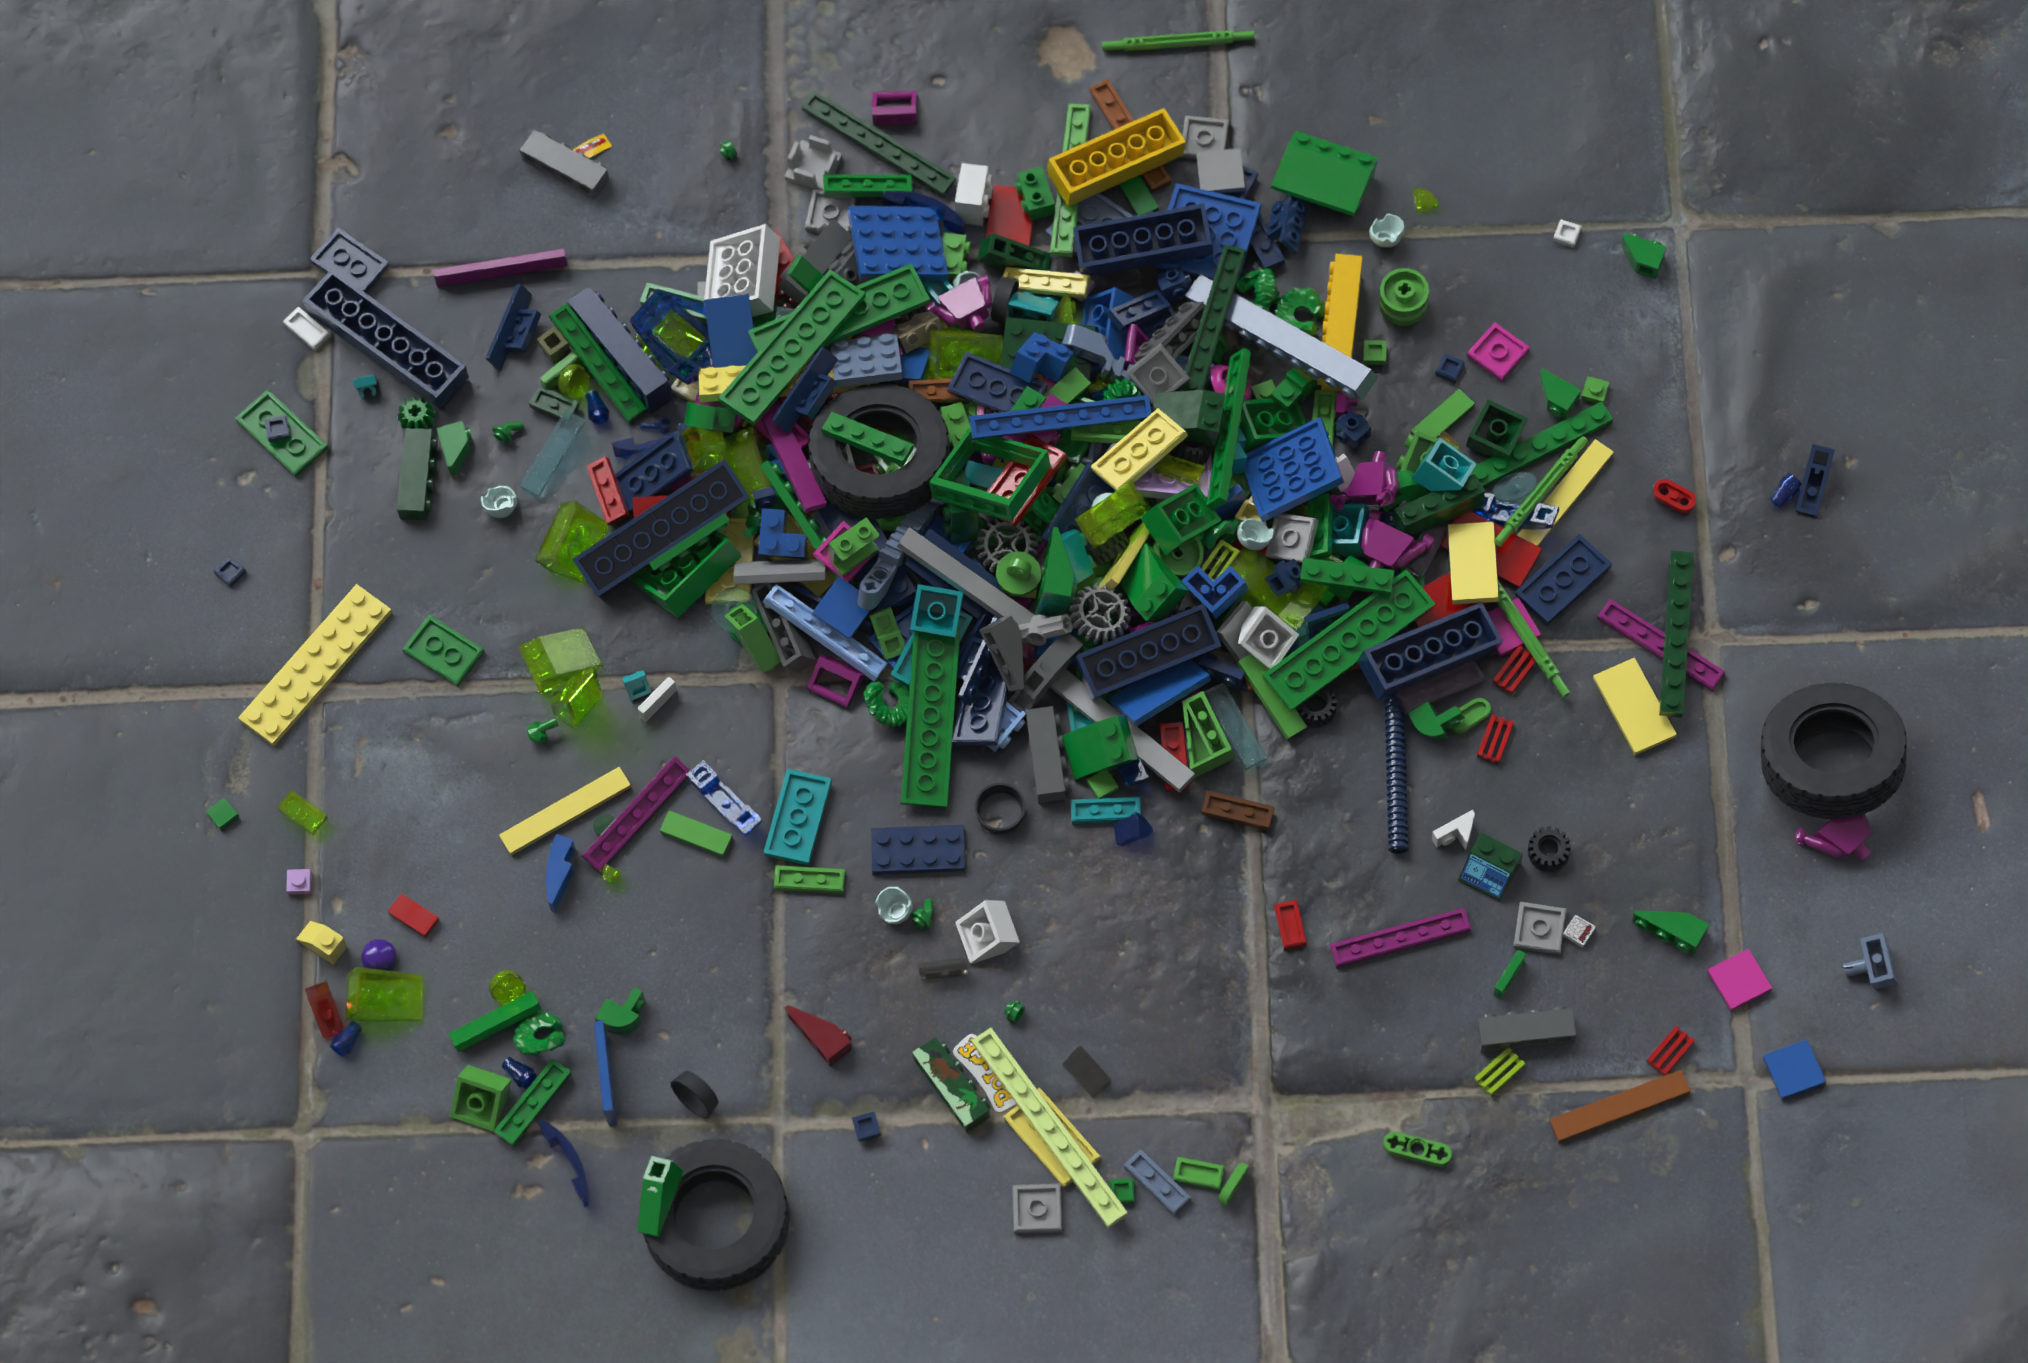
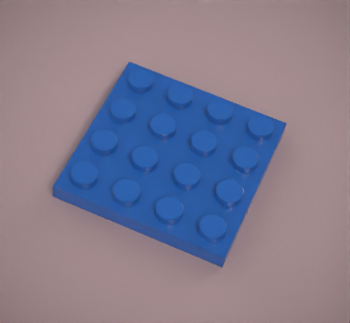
[1152,183,1262,286]
[847,206,948,280]
[1244,417,1345,522]

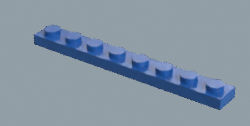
[969,395,1151,440]

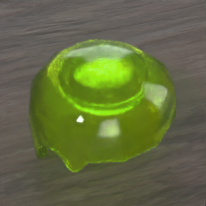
[558,364,590,400]
[489,969,526,1006]

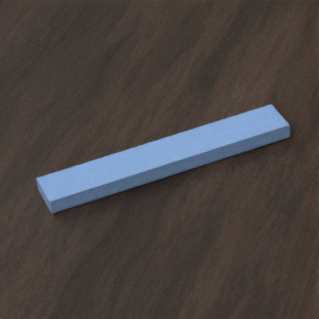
[763,584,888,682]

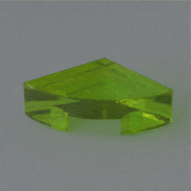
[1412,188,1439,211]

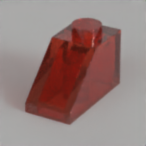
[305,981,345,1040]

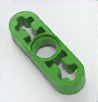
[1383,1132,1452,1168]

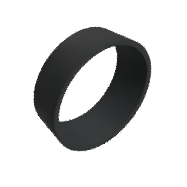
[991,277,1019,325]
[975,783,1025,834]
[670,1071,719,1119]

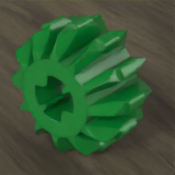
[1103,378,1141,400]
[397,396,436,429]

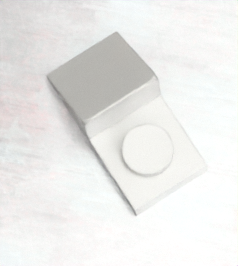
[1432,810,1475,851]

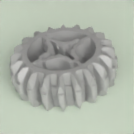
[976,518,1038,573]
[1069,583,1131,645]

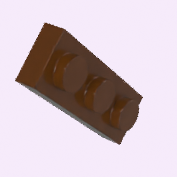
[1201,791,1274,831]

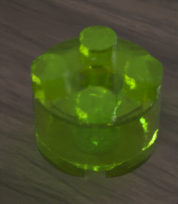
[682,426,728,474]

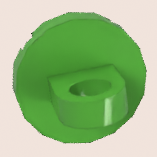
[996,551,1041,597]

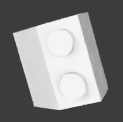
[1238,607,1299,669]
[955,900,1020,964]

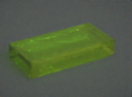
[1154,454,1205,485]

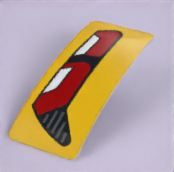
[573,134,612,158]

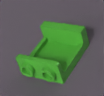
[828,518,879,577]

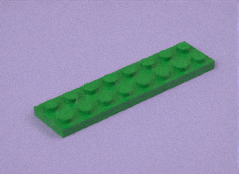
[748,263,930,352]
[718,270,866,426]
[1262,569,1435,712]
[900,627,960,808]

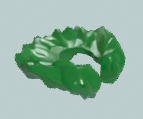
[1235,268,1277,312]
[1273,287,1325,336]
[1197,519,1240,554]
[863,681,909,727]
[513,1010,566,1056]

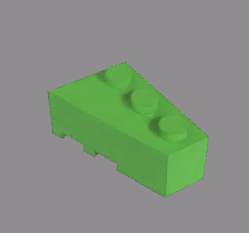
[1182,691,1236,778]

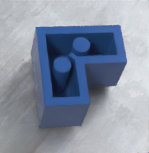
[1010,332,1074,383]
[758,508,808,559]
[1181,566,1249,620]

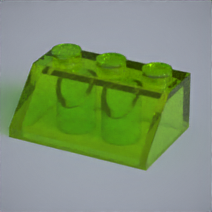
[1075,481,1152,549]
[534,501,608,582]

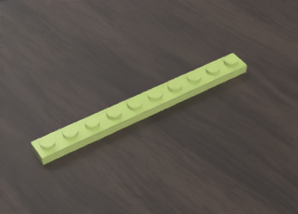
[972,1028,1127,1228]

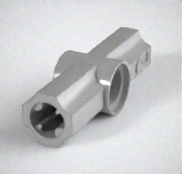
[1018,614,1073,646]

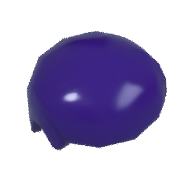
[361,939,397,977]

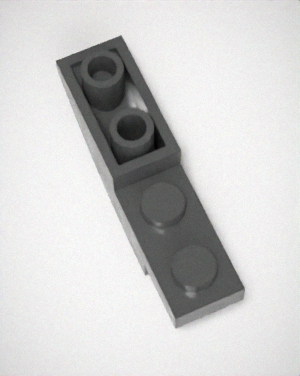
[1008,633,1084,717]

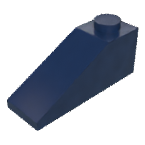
[1795,443,1835,516]

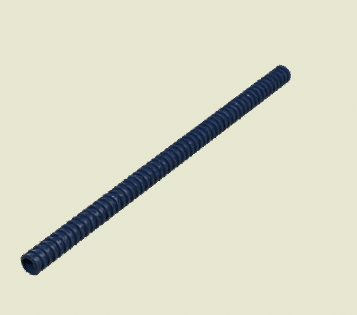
[1379,504,1409,854]

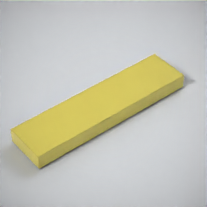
[1003,267,1091,298]

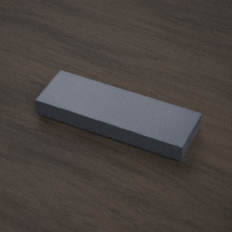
[1124,1149,1191,1216]

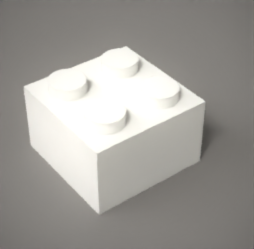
[955,163,993,226]

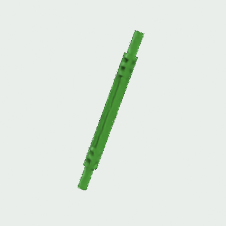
[1102,30,1254,51]
[1494,436,1588,546]
[1497,580,1571,698]

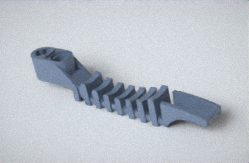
[1062,324,1180,396]
[857,498,946,610]

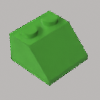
[450,1065,512,1131]

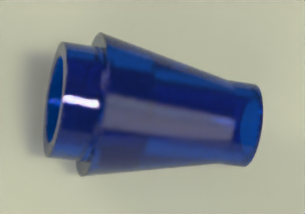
[585,390,610,424]
[1770,473,1802,507]
[330,1021,362,1056]
[502,1057,537,1089]

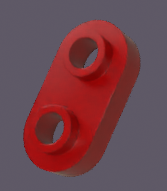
[1653,479,1696,514]

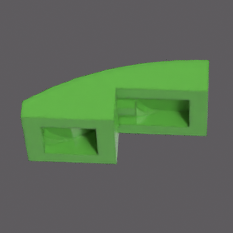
[868,607,905,660]

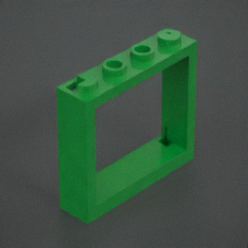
[929,428,1051,522]

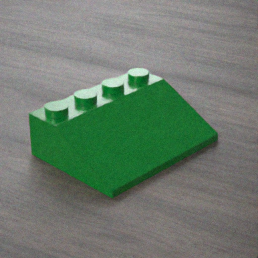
[1271,131,1378,216]
[1034,527,1077,617]
[629,531,742,618]

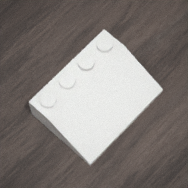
[703,224,780,317]

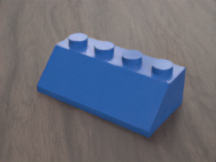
[1081,287,1134,383]

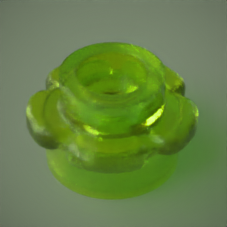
[599,864,622,883]

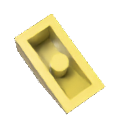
[296,921,348,965]

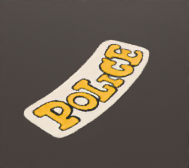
[953,1034,1016,1112]

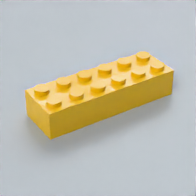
[1047,108,1186,207]
[1317,254,1362,395]

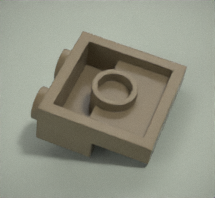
[892,311,945,353]

